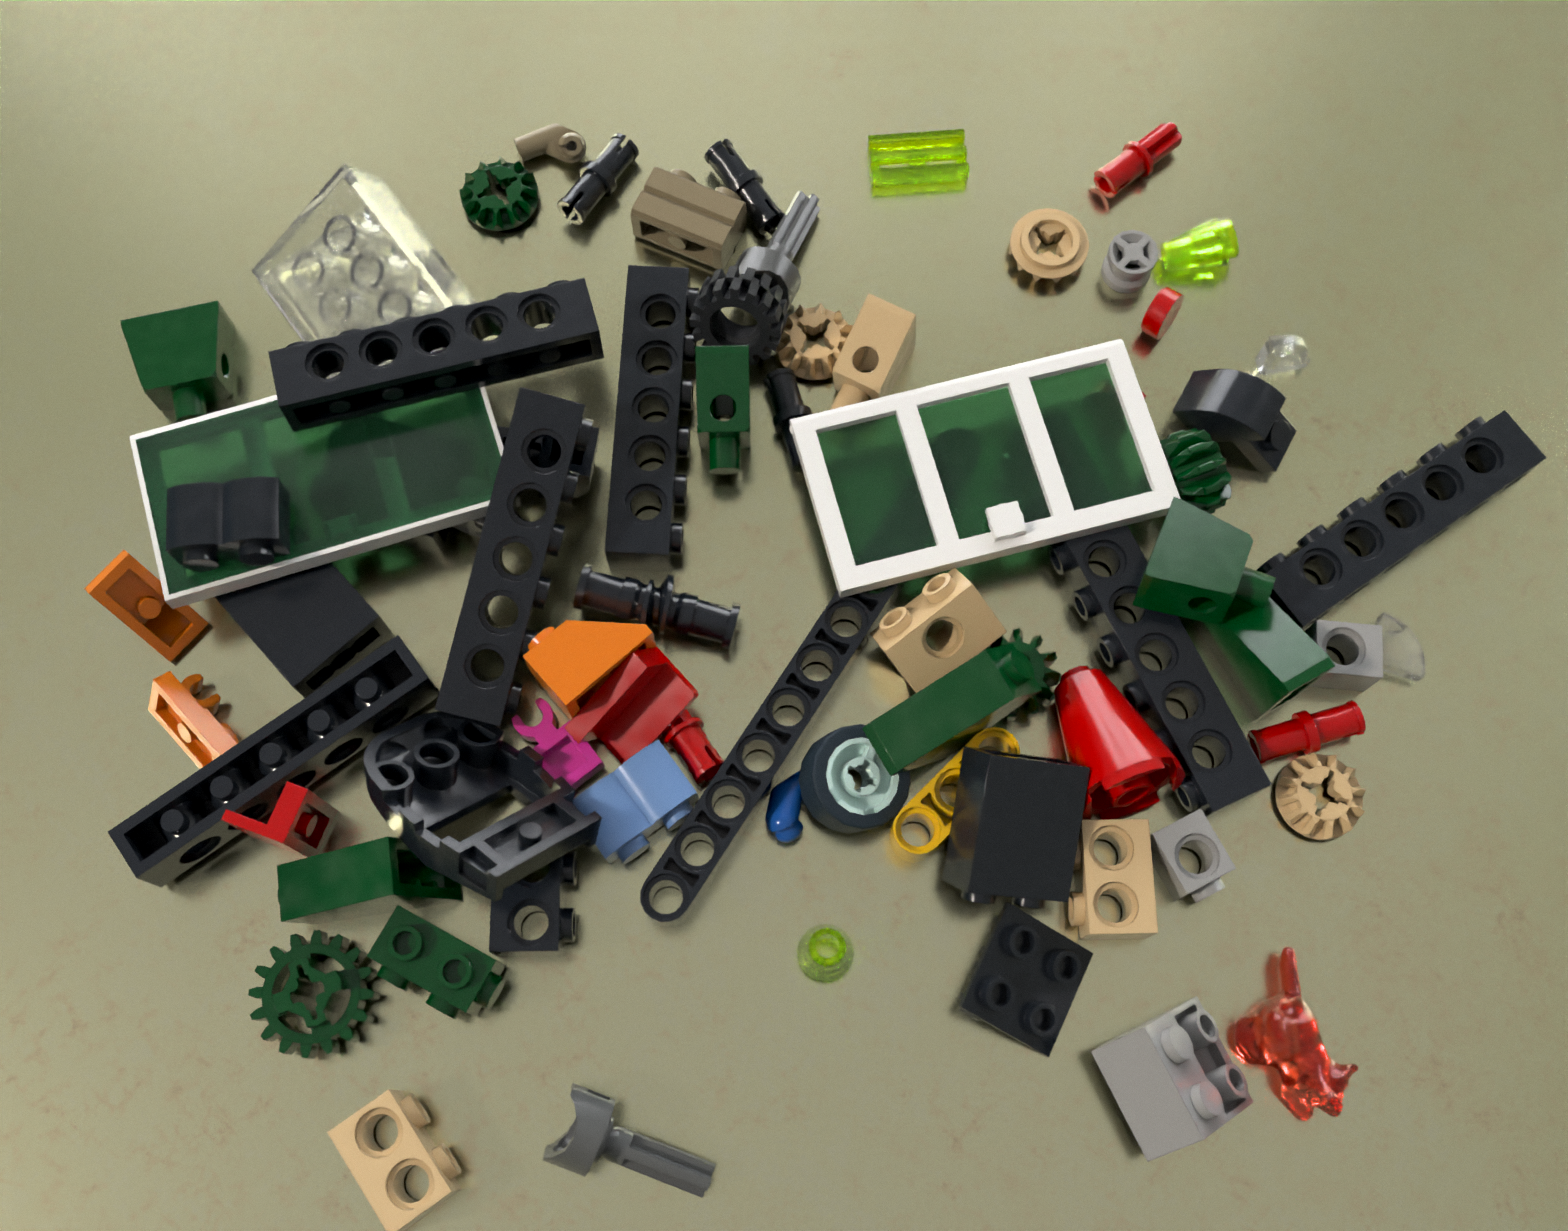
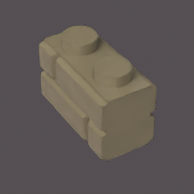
[630,167,747,270]

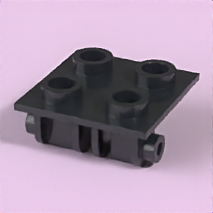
[958,902,1093,1057]

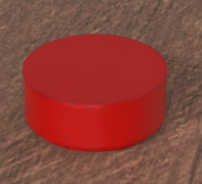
[1141,287,1184,340]

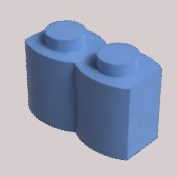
[573,739,699,864]

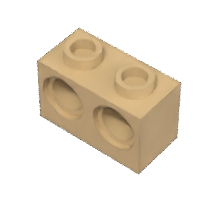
[1068,819,1158,940]
[327,1089,462,1231]

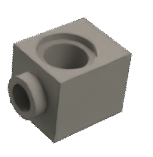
[1304,620,1383,691]
[1150,808,1236,903]

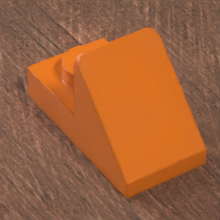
[84,550,209,662]

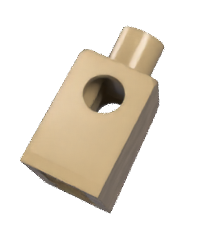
[830,293,916,426]

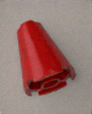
[1053,666,1185,820]

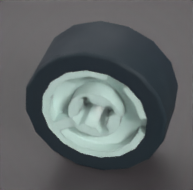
[799,724,911,834]

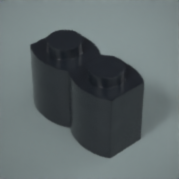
[166,476,290,572]

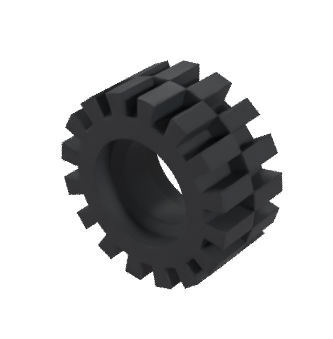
[690,266,788,366]

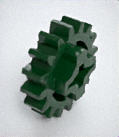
[248,930,380,1059]

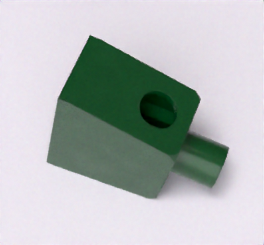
[120,300,235,423]
[695,345,751,475]
[1132,497,1276,624]

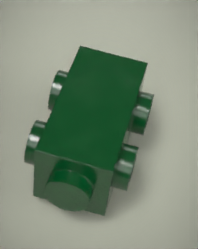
[367,905,506,1020]

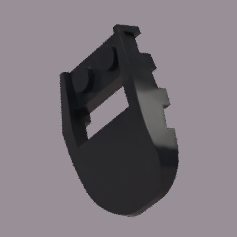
[364,711,602,902]

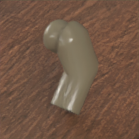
[514,123,587,163]

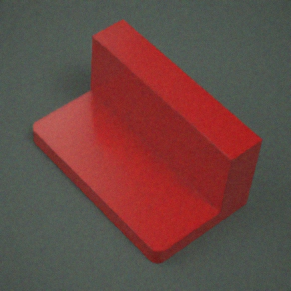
[564,647,698,764]
[221,781,338,858]

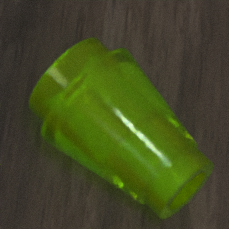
[1160,217,1239,272]
[798,924,854,981]

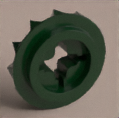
[459,156,539,231]

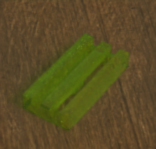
[867,129,970,187]

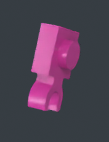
[512,697,605,789]

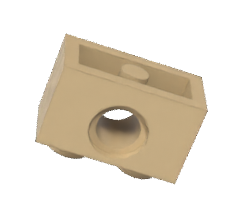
[869,567,1007,693]

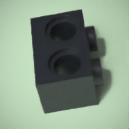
[489,851,577,957]

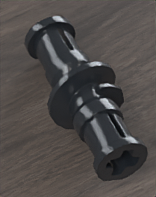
[573,563,741,649]

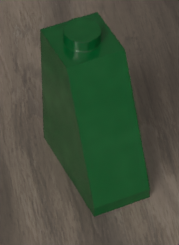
[1190,597,1336,719]
[862,643,1042,776]
[277,836,462,924]

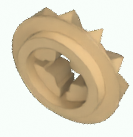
[1009,208,1089,284]
[776,302,853,380]
[1275,752,1366,840]

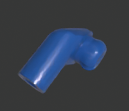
[765,770,803,843]

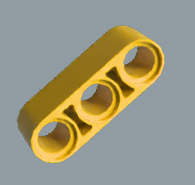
[889,727,1020,863]

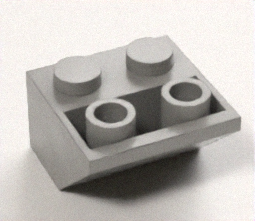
[1091,996,1254,1162]

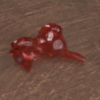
[1234,947,1358,1121]

